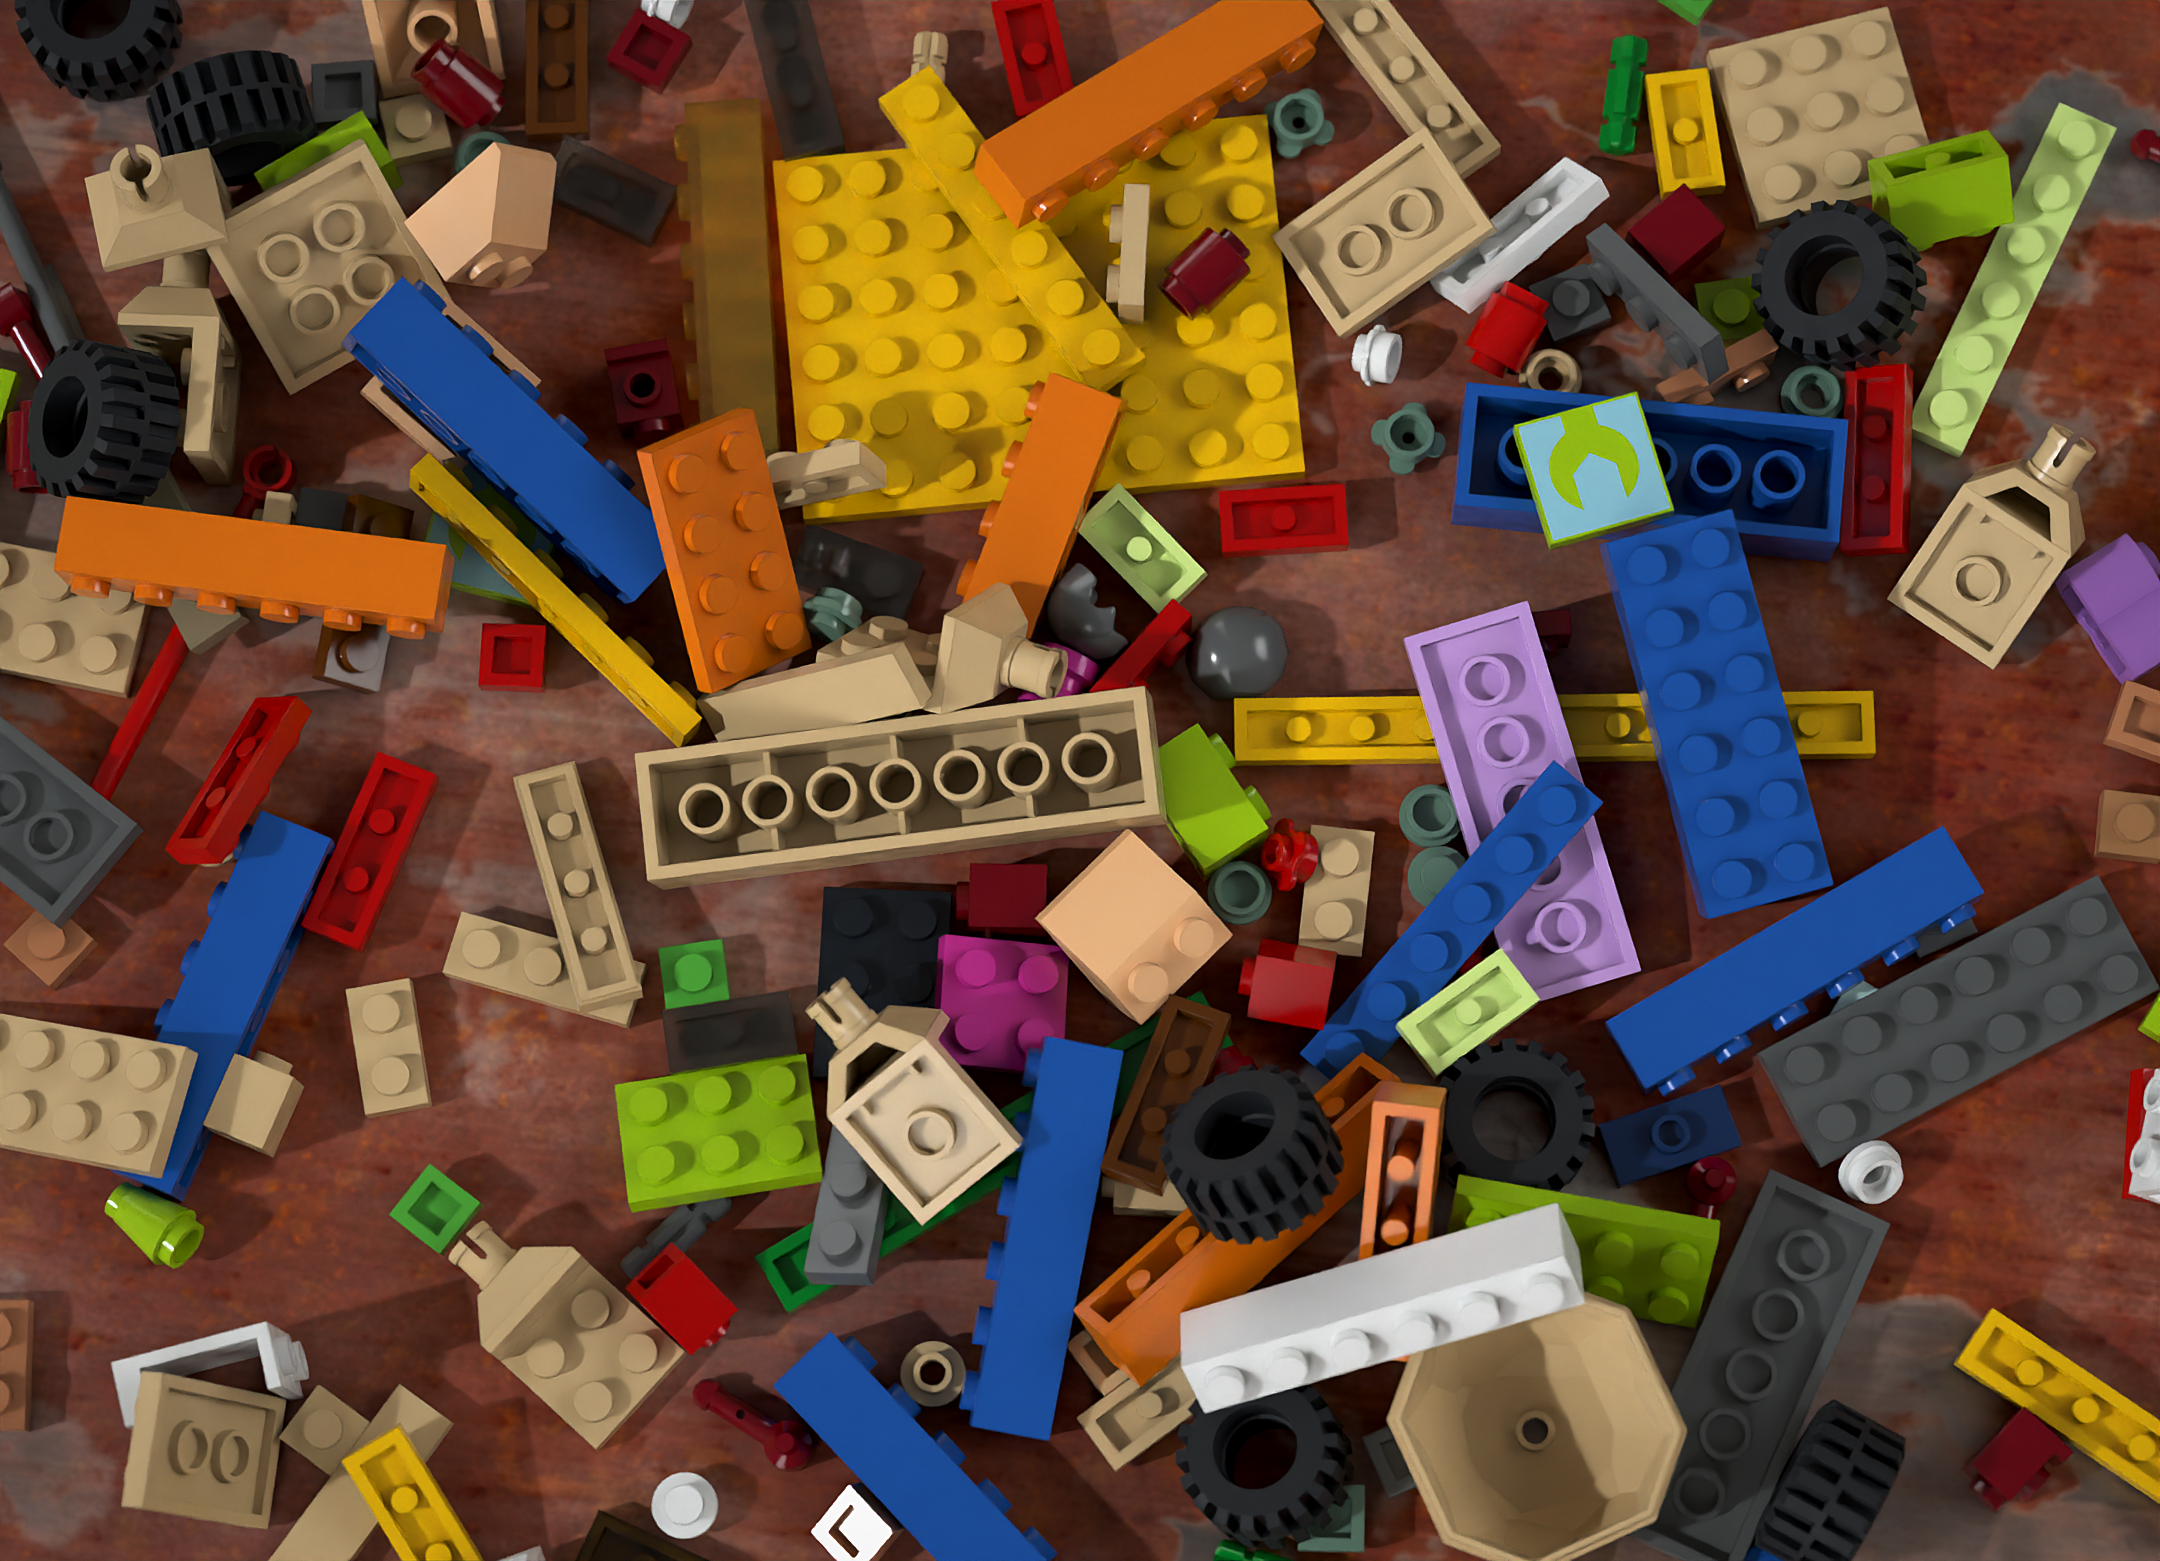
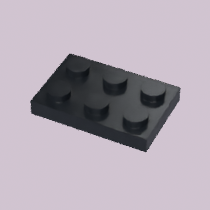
[812,887,953,1081]

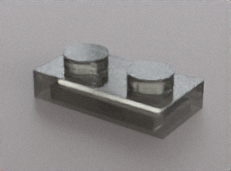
[552,136,680,249]
[661,990,799,1075]

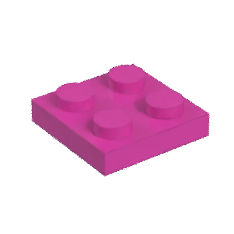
[935,934,1069,1074]

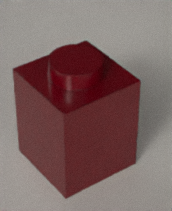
[1625,183,1726,287]
[956,863,1049,939]

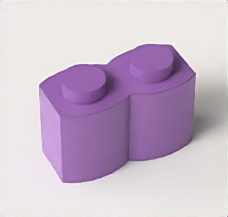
[2054,533,2160,685]

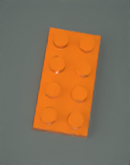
[636,407,813,694]

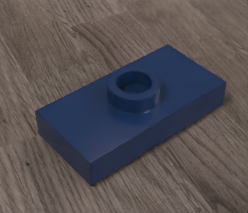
[1596,1084,1742,1189]

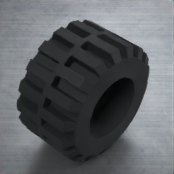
[14,0,183,102]
[146,50,319,187]
[1751,200,1928,372]
[27,339,181,505]
[1438,1038,1596,1192]
[1160,1064,1344,1244]
[1175,1384,1354,1549]
[1755,1399,1905,1561]

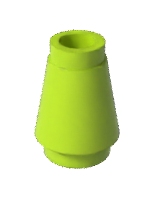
[105,1182,204,1269]

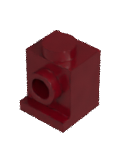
[604,338,684,442]
[1961,1407,2074,1513]

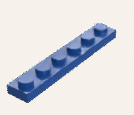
[1300,760,1604,1080]

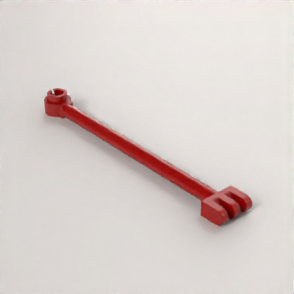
[89,444,297,801]

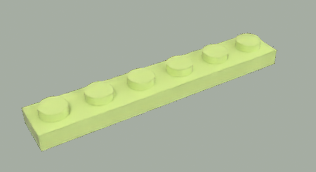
[1912,102,2116,458]

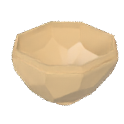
[1387,1291,1688,1561]

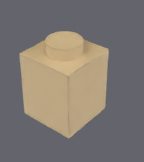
[203,1050,304,1157]

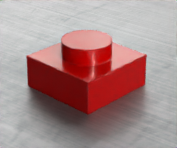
[478,623,549,693]

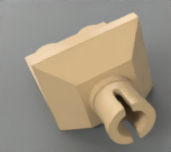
[85,144,236,272]
[118,248,243,485]
[1887,424,2096,670]
[815,582,1068,715]
[805,977,1023,1225]
[448,1221,687,1451]

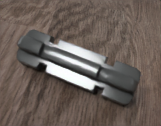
[620,1197,733,1280]

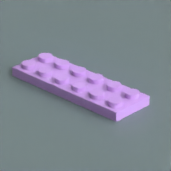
[1403,601,1641,1002]

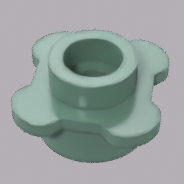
[1263,89,1334,159]
[1371,402,1446,475]

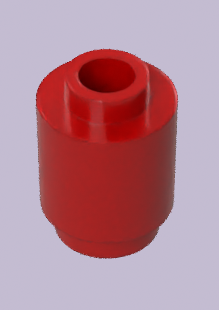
[1464,281,1550,379]

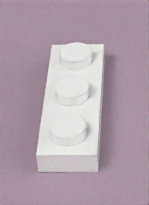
[1429,157,1610,314]

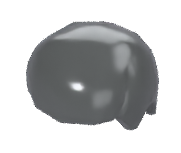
[1045,563,1131,662]
[1185,606,1289,702]

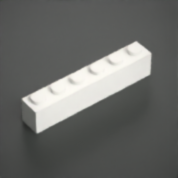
[1180,1202,1585,1413]

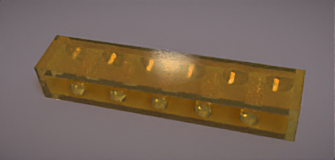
[674,98,782,461]

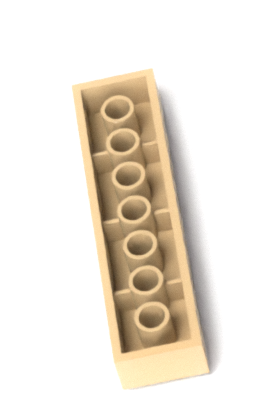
[635,686,1167,890]

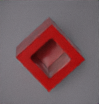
[1238,938,1337,1030]
[625,1242,739,1356]

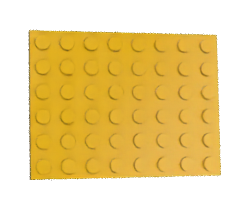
[773,114,1305,526]

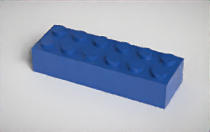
[341,276,666,607]
[1451,382,1848,562]
[1599,509,1834,919]

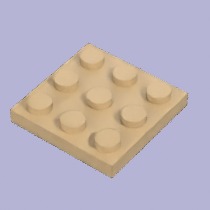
[1706,7,1929,230]
[205,138,453,395]

